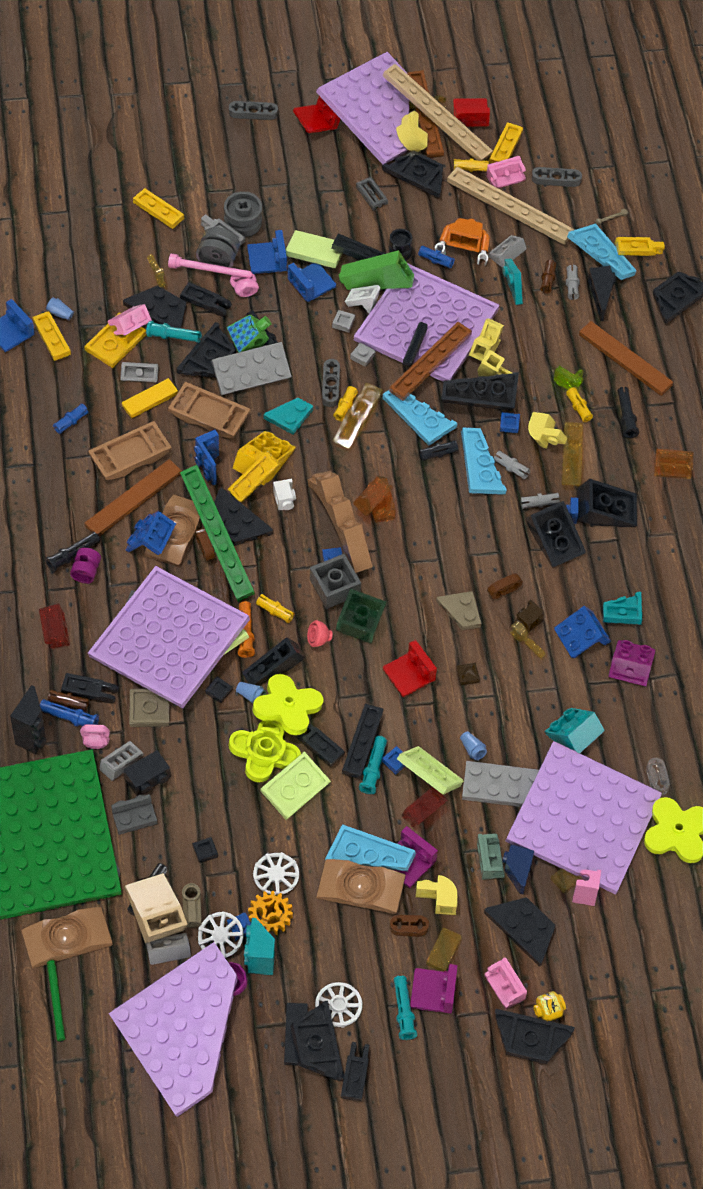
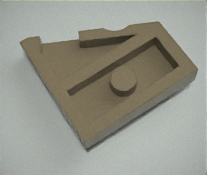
[436,591,481,630]

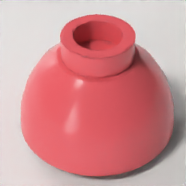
[307,620,333,647]

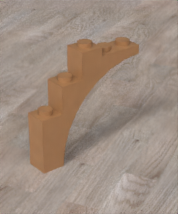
[307,471,373,573]

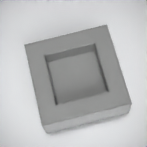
[332,310,355,332]
[350,343,375,367]

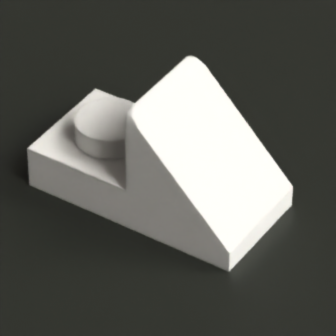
[345,285,380,314]

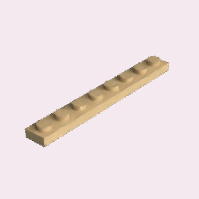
[383,64,493,161]
[447,167,574,245]

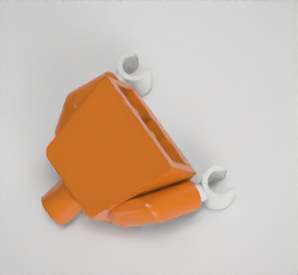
[435,218,490,266]

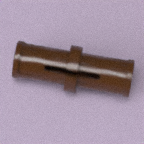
[540,260,557,294]
[48,690,89,712]

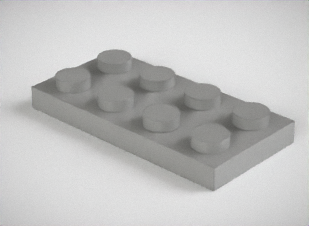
[211,342,291,396]
[462,761,539,807]

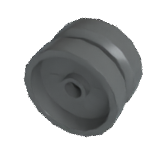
[224,191,262,237]
[196,227,240,268]

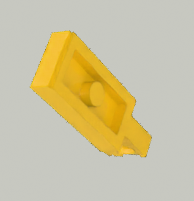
[615,237,665,256]

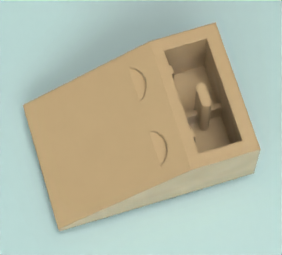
[125,873,188,944]

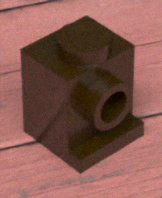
[514,600,544,635]

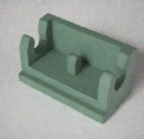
[477,834,505,880]

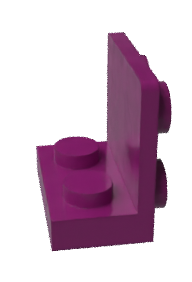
[608,640,655,686]
[390,826,438,888]
[410,964,458,1014]

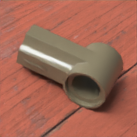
[182,883,202,928]

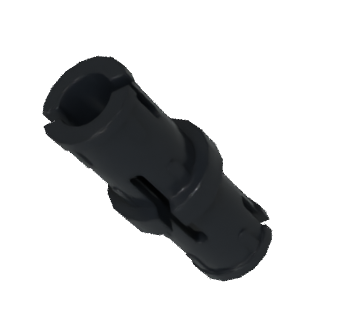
[419,440,458,461]

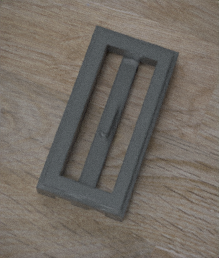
[356,177,388,211]

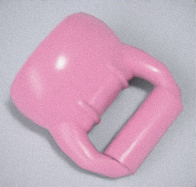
[230,273,259,297]
[80,724,110,749]

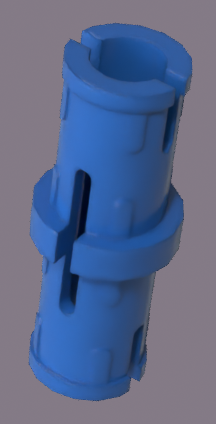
[418,245,455,269]
[53,404,89,434]

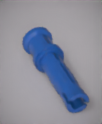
[40,699,99,727]

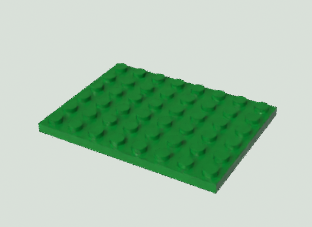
[0,749,122,920]

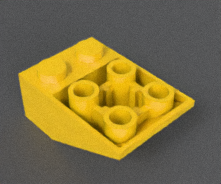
[232,431,296,485]

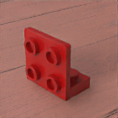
[293,96,340,133]
[453,98,490,127]
[383,640,437,697]

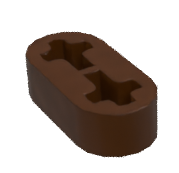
[195,528,215,561]
[487,573,523,599]
[390,915,429,937]

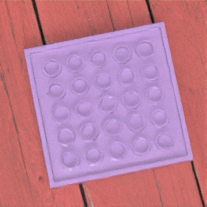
[354,263,499,382]
[88,566,250,708]
[505,741,662,895]

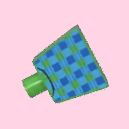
[227,315,272,353]

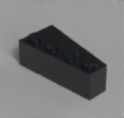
[441,372,519,411]

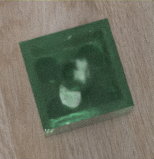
[336,589,386,644]

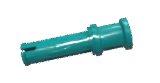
[146,321,202,343]
[359,736,388,794]
[393,976,418,1040]

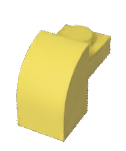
[396,111,428,152]
[469,318,504,361]
[478,350,512,377]
[528,412,567,449]
[416,875,457,915]

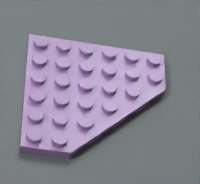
[316,52,409,165]
[109,942,238,1117]

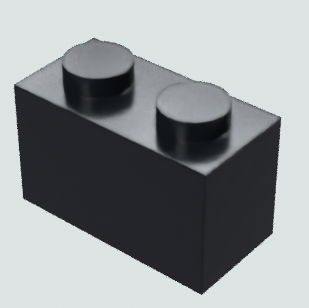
[123,750,171,796]

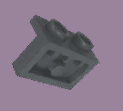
[111,795,157,835]

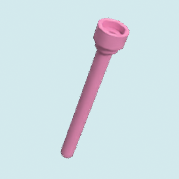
[168,253,252,278]

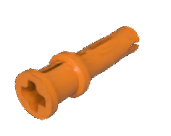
[238,601,255,658]

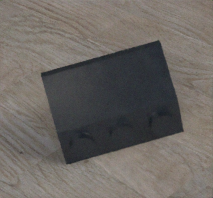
[10,685,46,755]

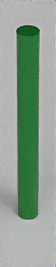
[47,960,65,1041]

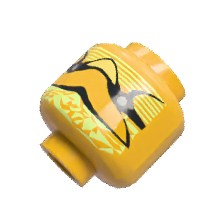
[533,991,566,1021]

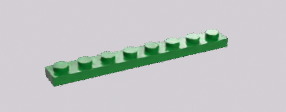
[180,465,255,601]

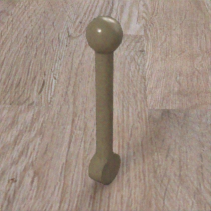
[595,209,628,225]

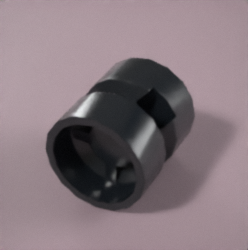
[389,228,413,261]

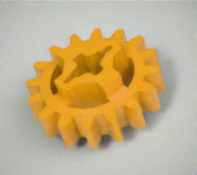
[248,891,293,935]

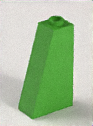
[339,250,414,290]

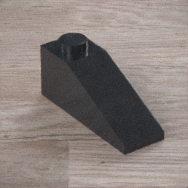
[587,266,616,321]
[242,637,306,685]

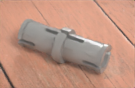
[566,265,580,300]
[494,451,530,479]
[521,493,560,509]

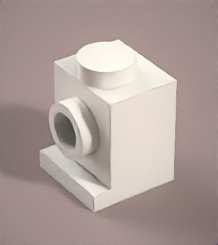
[273,479,296,511]

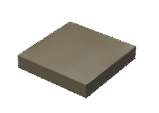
[129,689,169,727]

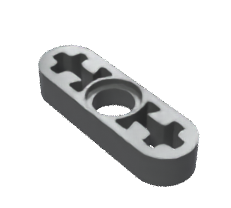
[229,101,278,120]
[531,167,582,187]
[322,359,340,407]

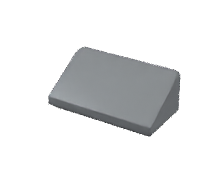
[487,235,526,267]
[121,362,159,383]
[146,933,191,965]

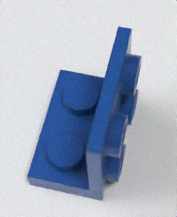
[247,230,287,274]
[288,262,336,302]
[0,299,35,352]
[194,430,219,485]
[126,511,176,555]
[554,606,611,658]

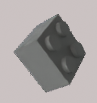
[310,554,361,609]

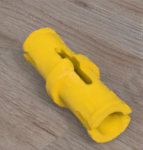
[454,158,489,172]
[333,386,358,421]
[566,387,593,422]
[256,594,295,624]

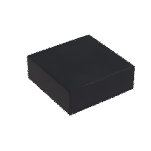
[205,677,233,703]
[192,837,218,863]

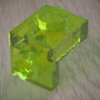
[554,365,583,390]

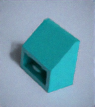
[544,708,605,753]
[244,918,275,975]

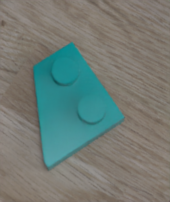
[502,258,523,305]
[264,398,313,435]
[603,592,642,625]

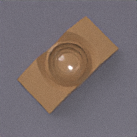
[168,382,250,438]
[88,421,172,480]
[144,494,202,568]
[317,859,406,914]
[21,907,113,969]

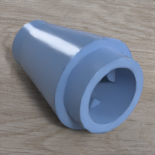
[46,297,74,321]
[236,681,266,703]
[460,731,487,760]

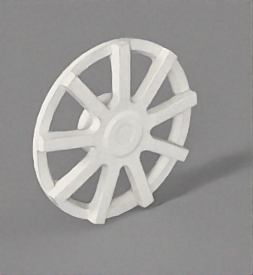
[253,852,299,895]
[198,912,243,958]
[315,982,362,1028]

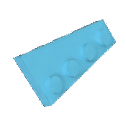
[567,224,636,280]
[382,390,458,446]
[461,428,507,494]
[325,824,416,871]

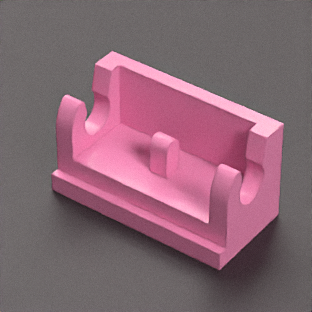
[486,156,526,189]
[108,304,152,335]
[572,870,601,906]
[484,957,527,1010]

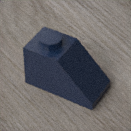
[502,845,534,895]

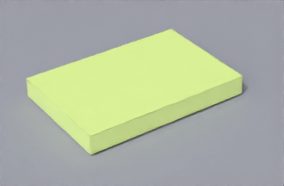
[286,230,343,268]
[397,746,464,795]
[260,751,331,820]

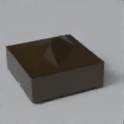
[456,662,480,685]

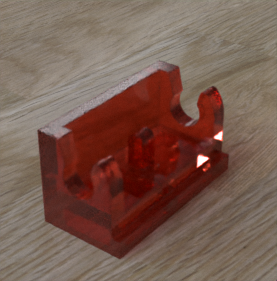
[39,603,70,648]
[401,787,448,827]

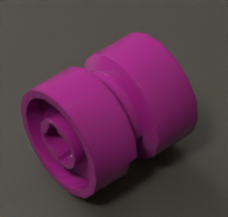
[70,548,101,584]

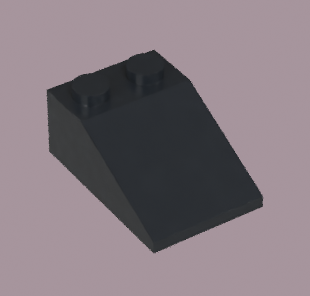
[577,478,637,527]
[525,501,586,568]

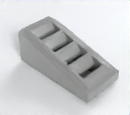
[100,741,143,781]

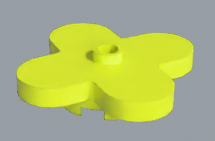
[252,674,323,735]
[229,720,301,782]
[644,797,703,863]

